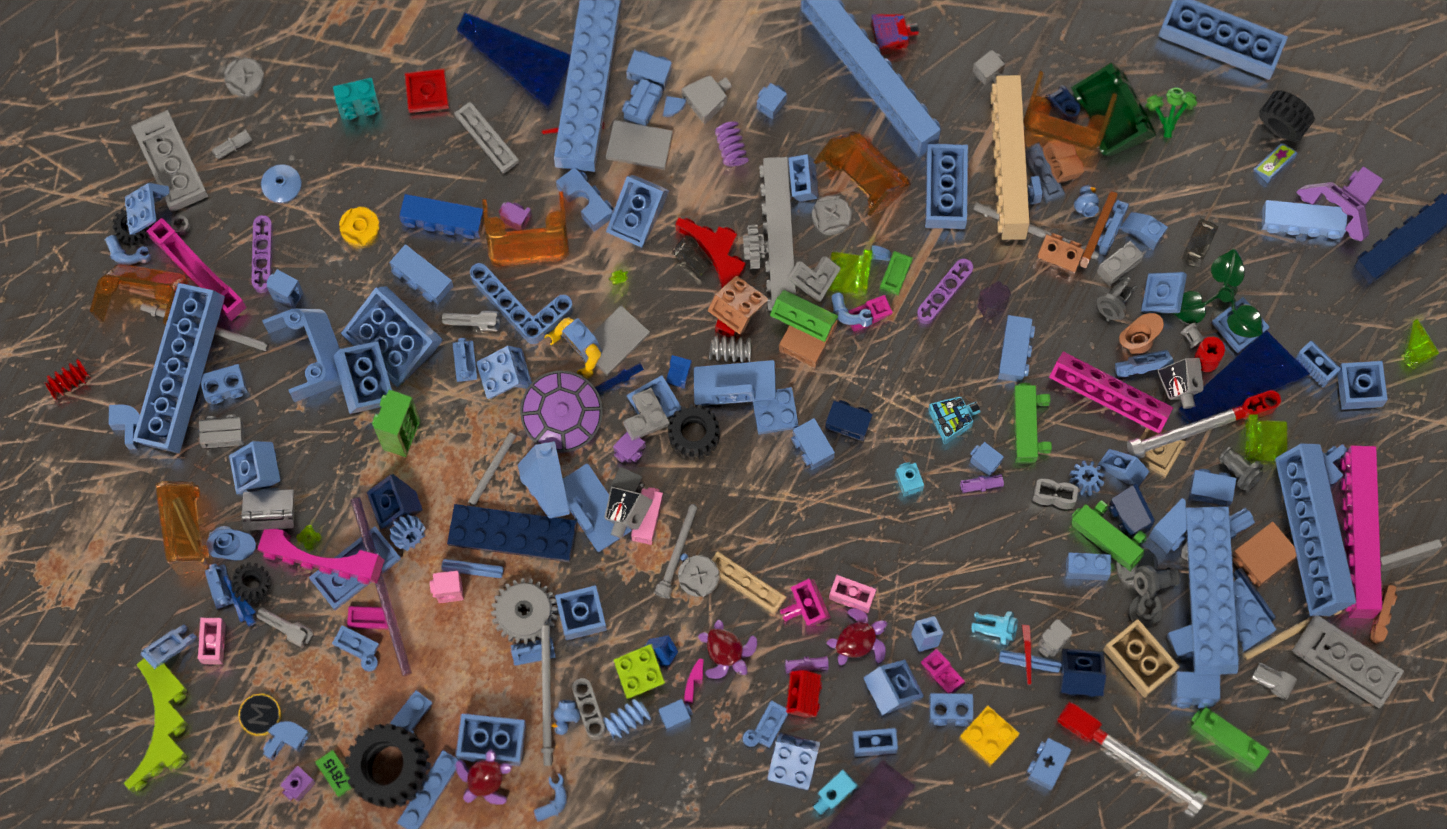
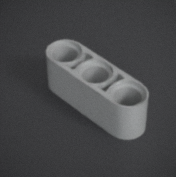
[573,678,605,740]

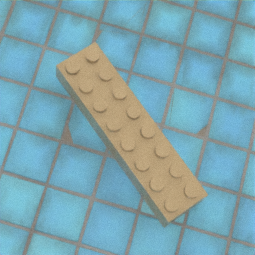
[990,75,1029,240]

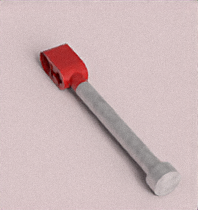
[1127,390,1281,459]
[1057,702,1208,814]

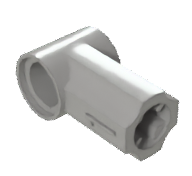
[1251,662,1297,699]

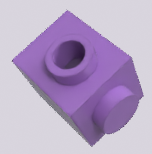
[613,432,646,465]
[280,766,316,802]

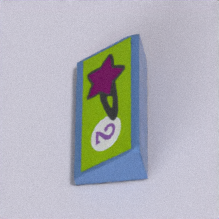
[1254,143,1298,183]

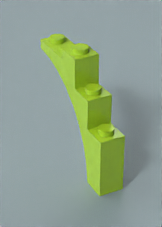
[124,658,188,793]

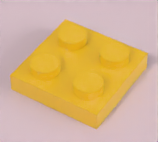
[959,706,1020,765]

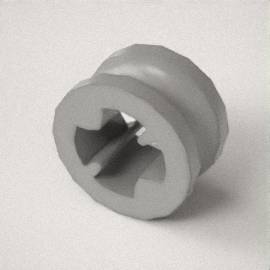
[170,215,190,235]

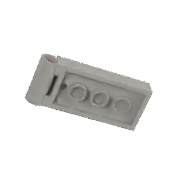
[131,110,208,213]
[1292,616,1404,708]

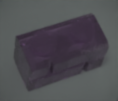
[977,281,1011,321]

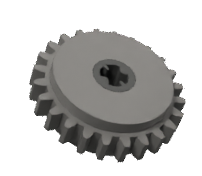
[491,578,558,645]

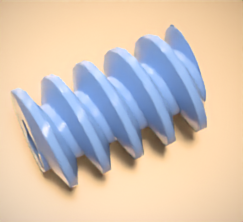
[603,699,651,740]

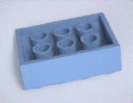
[341,286,443,387]

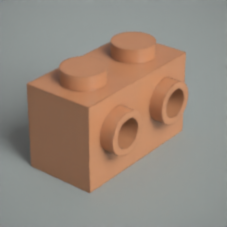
[1037,233,1084,273]

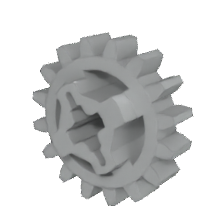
[743,225,765,269]

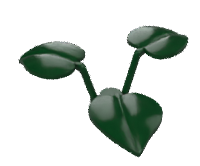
[1173,248,1263,338]

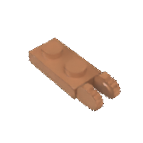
[1369,585,1397,644]

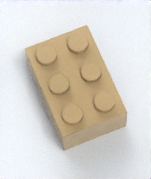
[1103,619,1180,698]

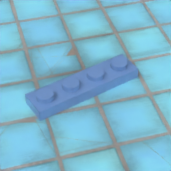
[397,751,459,829]

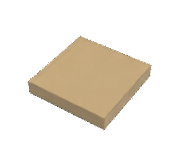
[1139,427,1186,478]

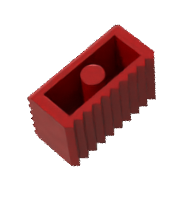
[786,670,822,718]

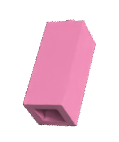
[631,487,663,545]

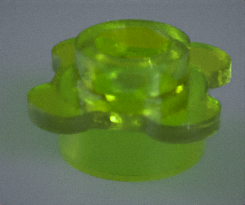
[608,269,628,286]
[296,525,321,550]

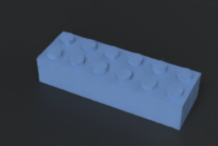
[1159,0,1288,80]

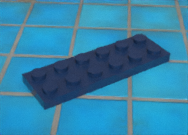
[447,504,577,562]

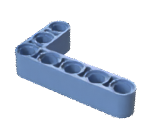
[470,263,573,344]

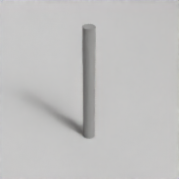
[468,432,516,506]

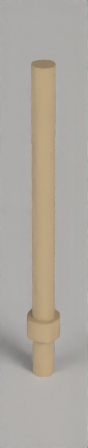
[1243,610,1342,660]

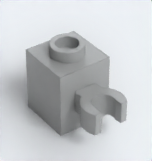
[972,50,1005,85]

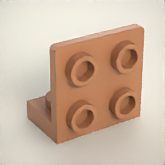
[708,276,768,334]

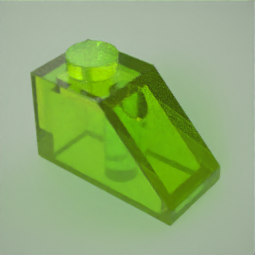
[1403,319,1439,370]

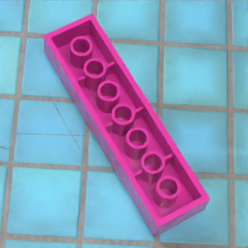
[1340,446,1382,619]

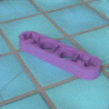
[251,215,273,293]
[917,259,973,324]

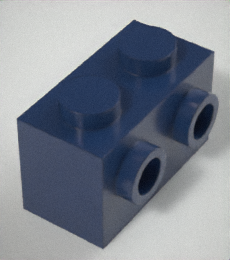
[825,400,873,442]

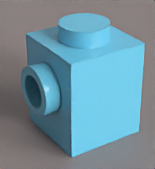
[895,462,924,497]

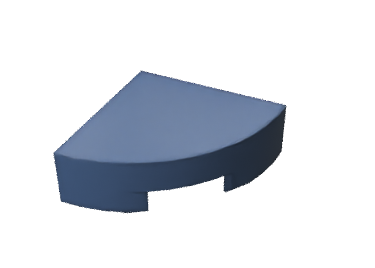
[663,96,686,117]
[870,245,891,261]

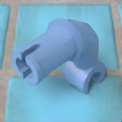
[105,235,151,265]
[832,293,872,327]
[533,774,567,822]

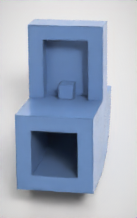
[109,404,140,449]
[1322,444,1348,488]
[263,721,311,761]

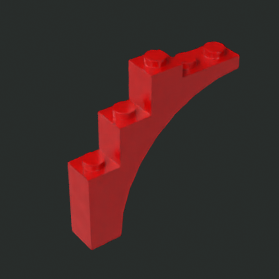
[675,217,746,339]

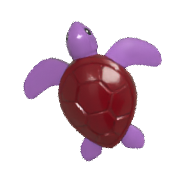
[827,608,887,665]
[698,620,757,679]
[455,750,512,805]

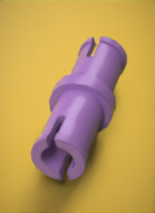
[960,474,1004,493]
[785,656,829,674]

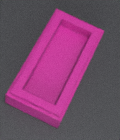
[347,606,391,629]

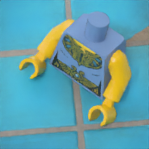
[544,317,602,379]

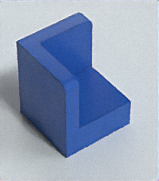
[666,355,692,389]
[644,635,678,666]

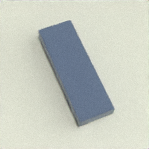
[1025,142,1065,203]

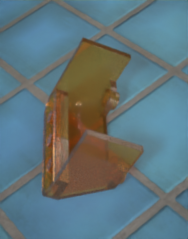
[1023,71,1117,151]
[813,131,911,216]
[482,191,569,266]
[89,264,189,326]
[156,481,210,575]

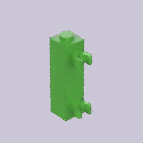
[1013,383,1052,462]
[1072,500,1147,571]
[1191,707,1270,771]

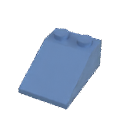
[606,175,669,247]

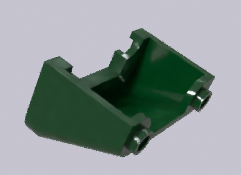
[1071,62,1157,157]

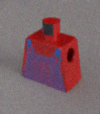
[871,14,919,56]

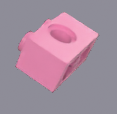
[430,571,464,603]
[829,575,876,614]
[198,618,226,665]

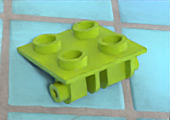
[613,644,665,699]

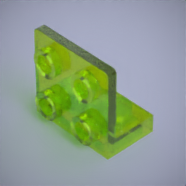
[827,249,872,296]
[1245,414,1288,462]

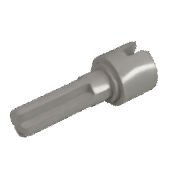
[442,310,500,331]
[256,608,313,648]

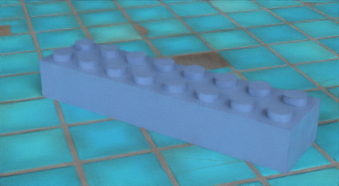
[132,283,225,454]
[1275,443,1356,616]
[1186,507,1239,675]

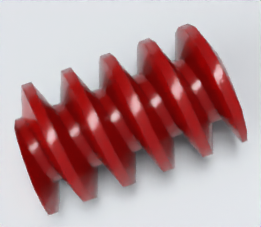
[1194,337,1225,372]
[44,359,91,400]

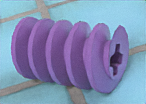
[715,121,749,167]

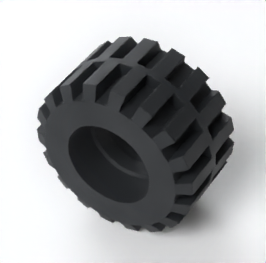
[1259,90,1315,142]
[668,404,720,460]

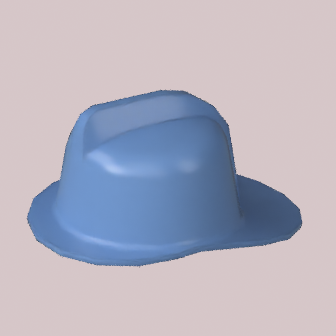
[206,526,256,560]

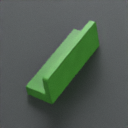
[770,290,838,342]

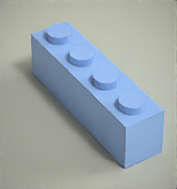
[1262,200,1347,239]

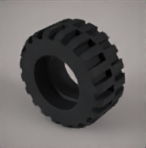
[345,724,431,808]

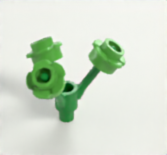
[1145,87,1197,138]

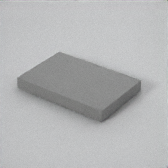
[606,120,673,170]
[592,306,650,376]
[1380,539,1442,572]

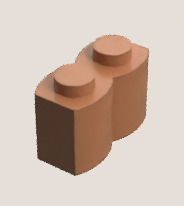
[1042,137,1084,183]

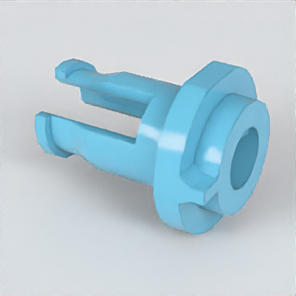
[972,611,1018,645]

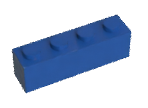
[399,194,485,239]

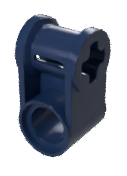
[1045,85,1080,125]

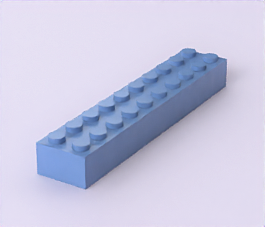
[554,0,622,172]
[801,0,941,157]

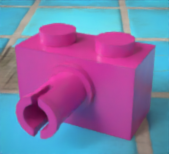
[780,579,831,627]

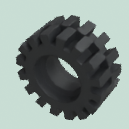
[112,209,151,246]
[231,562,271,603]

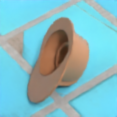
[1119,313,1164,355]

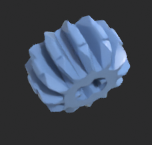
[1069,460,1105,496]
[389,514,425,551]

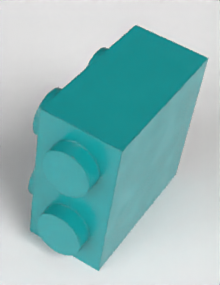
[333,78,381,120]

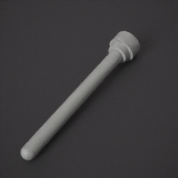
[654,504,697,599]

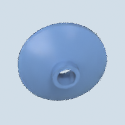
[261,165,301,203]

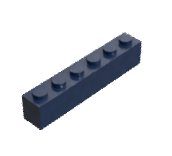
[1355,193,1447,284]

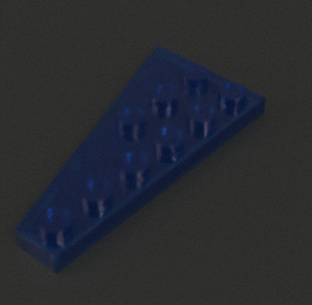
[457,12,571,109]
[1178,330,1310,423]

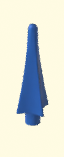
[223,575,256,626]

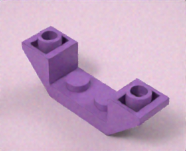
[1297,182,1369,241]

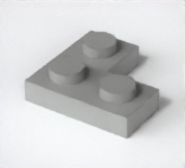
[788,257,841,302]
[623,388,670,441]

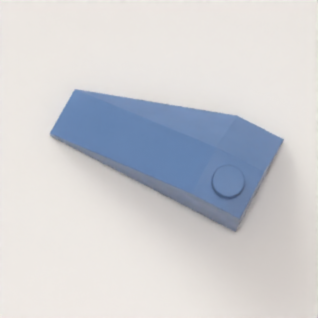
[518,441,570,518]

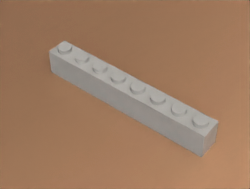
[759,157,796,311]

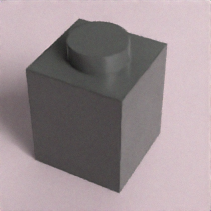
[611,467,645,494]

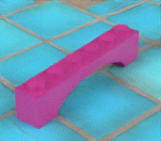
[147,218,246,321]
[257,529,385,585]

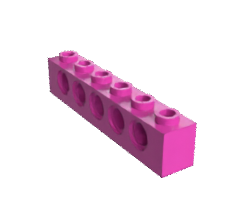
[1049,351,1174,434]

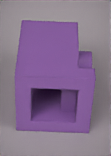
[499,202,532,232]

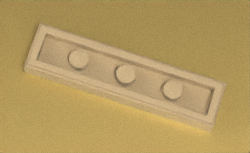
[712,551,787,615]

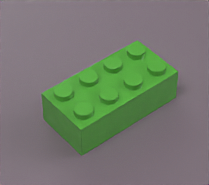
[372,390,421,457]

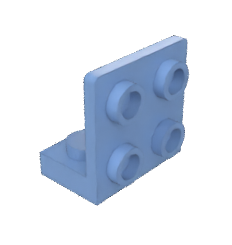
[125,183,169,235]
[477,346,532,399]
[768,732,820,790]

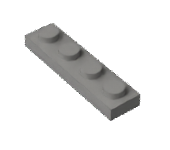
[454,102,519,174]

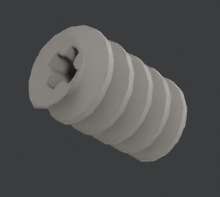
[709,335,752,363]

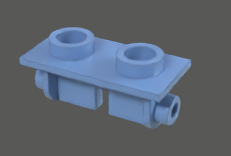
[453,338,477,382]
[205,564,234,609]
[511,637,556,666]

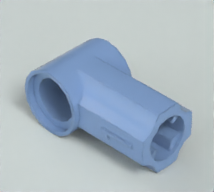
[1229,508,1255,539]

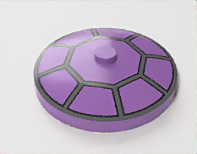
[520,371,603,453]

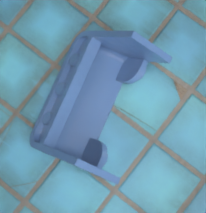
[262,309,341,402]

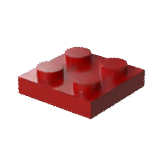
[405,69,449,113]

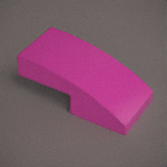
[848,295,893,332]
[921,649,965,694]
[684,659,704,704]

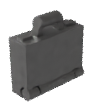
[242,487,295,531]

